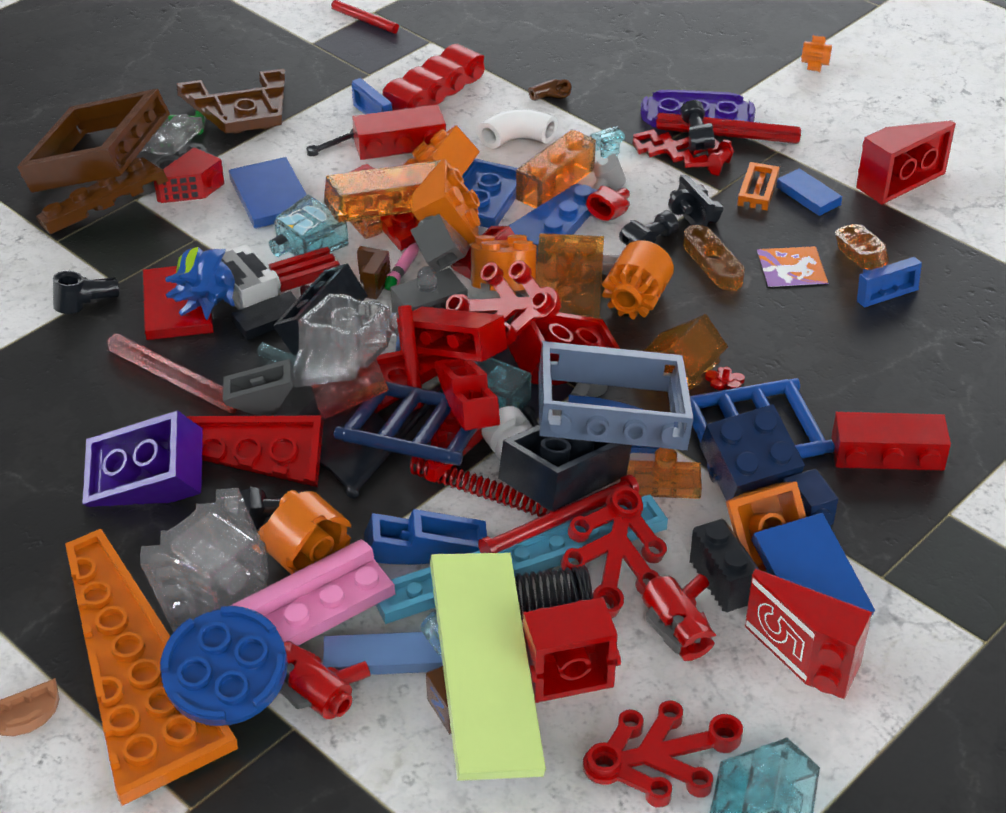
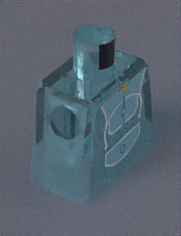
[269,194,349,257]

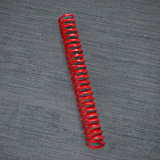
[410,456,564,517]

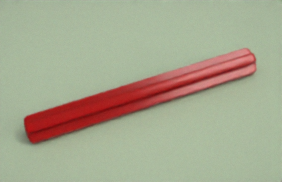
[656,113,801,144]

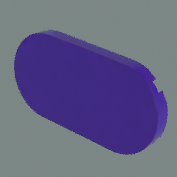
[640,90,756,128]

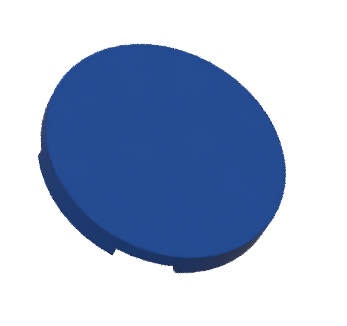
[160,606,288,726]

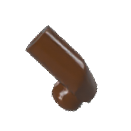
[528,79,572,101]

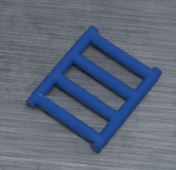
[690,378,835,474]

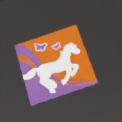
[757,246,829,287]

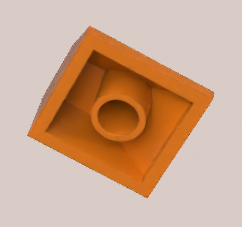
[725,481,806,571]

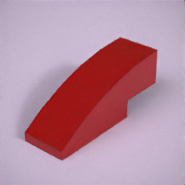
[434,358,500,431]

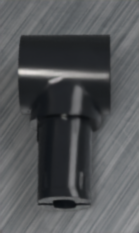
[53,271,120,314]

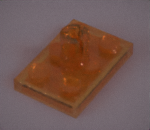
[536,233,604,319]

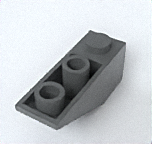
[410,214,470,272]

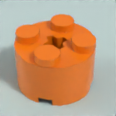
[471,235,537,291]
[257,490,351,574]

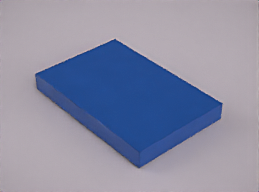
[228,157,313,228]
[462,158,529,228]
[751,512,875,617]

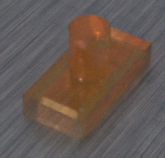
[627,448,702,499]

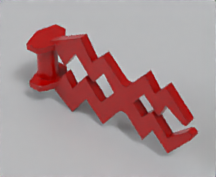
[633,129,734,176]

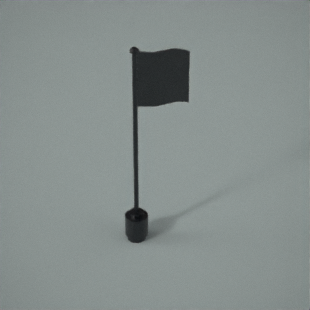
[298,291,524,499]

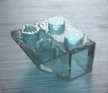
[710,737,820,813]

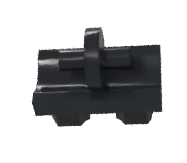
[668,175,723,231]

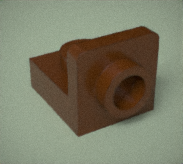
[357,246,391,300]

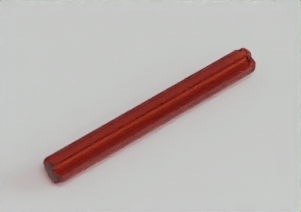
[106,333,237,413]

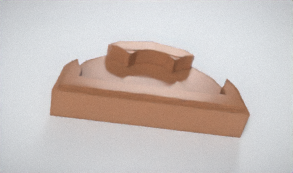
[0,678,60,736]

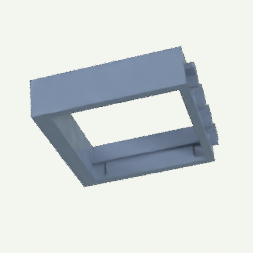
[538,341,694,450]

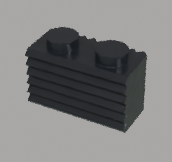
[689,519,760,612]

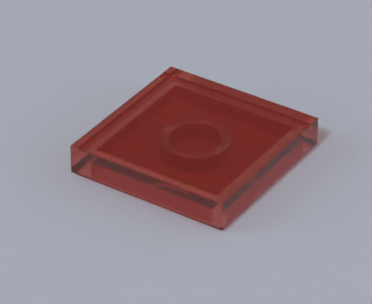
[311,356,389,419]

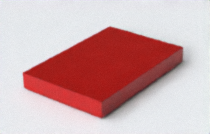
[143,266,214,340]

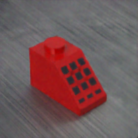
[154,148,225,203]

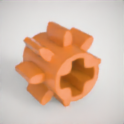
[801,35,832,72]

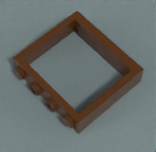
[17,88,170,193]

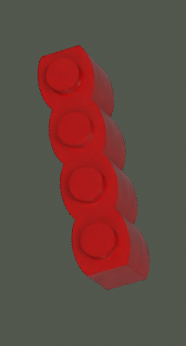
[383,44,484,111]

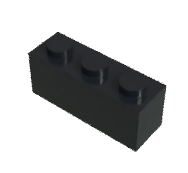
[273,263,368,358]

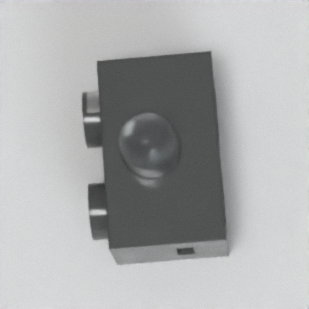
[390,266,468,319]

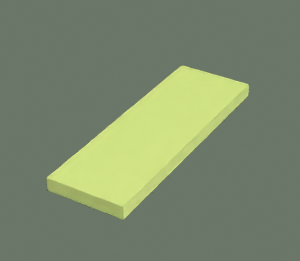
[430,553,546,781]

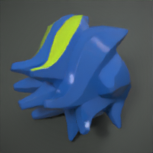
[165,247,235,320]

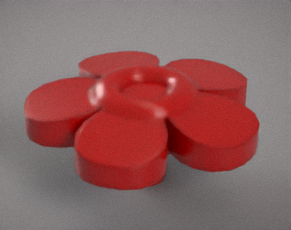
[705,366,745,390]

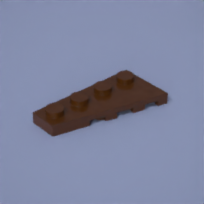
[36,157,168,234]

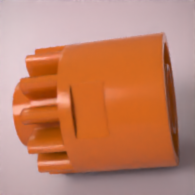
[601,240,674,320]

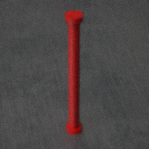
[478,474,639,553]

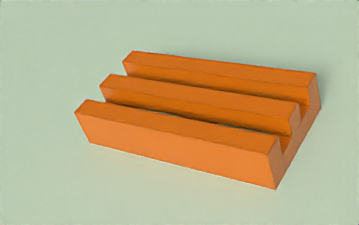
[737,162,780,210]

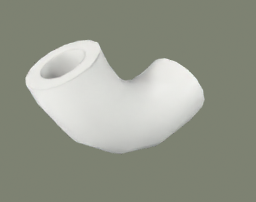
[477,109,558,149]

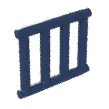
[333,380,477,466]

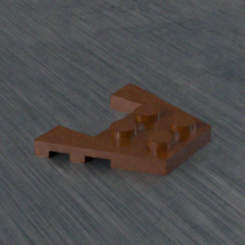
[176,68,285,134]

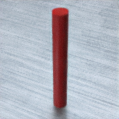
[331,0,399,34]
[398,305,424,411]

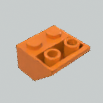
[395,125,480,191]
[412,159,481,245]

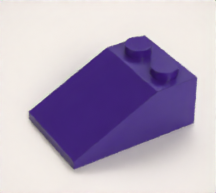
[82,410,203,507]

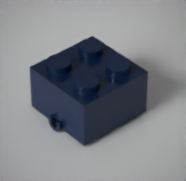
[700,404,805,501]

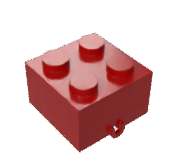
[523,597,621,703]

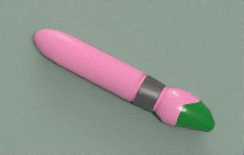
[384,243,419,291]

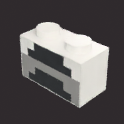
[221,244,281,310]

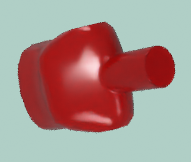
[586,185,630,221]

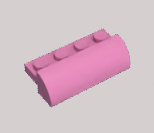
[230,540,396,646]

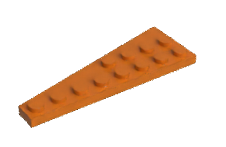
[65,529,238,806]

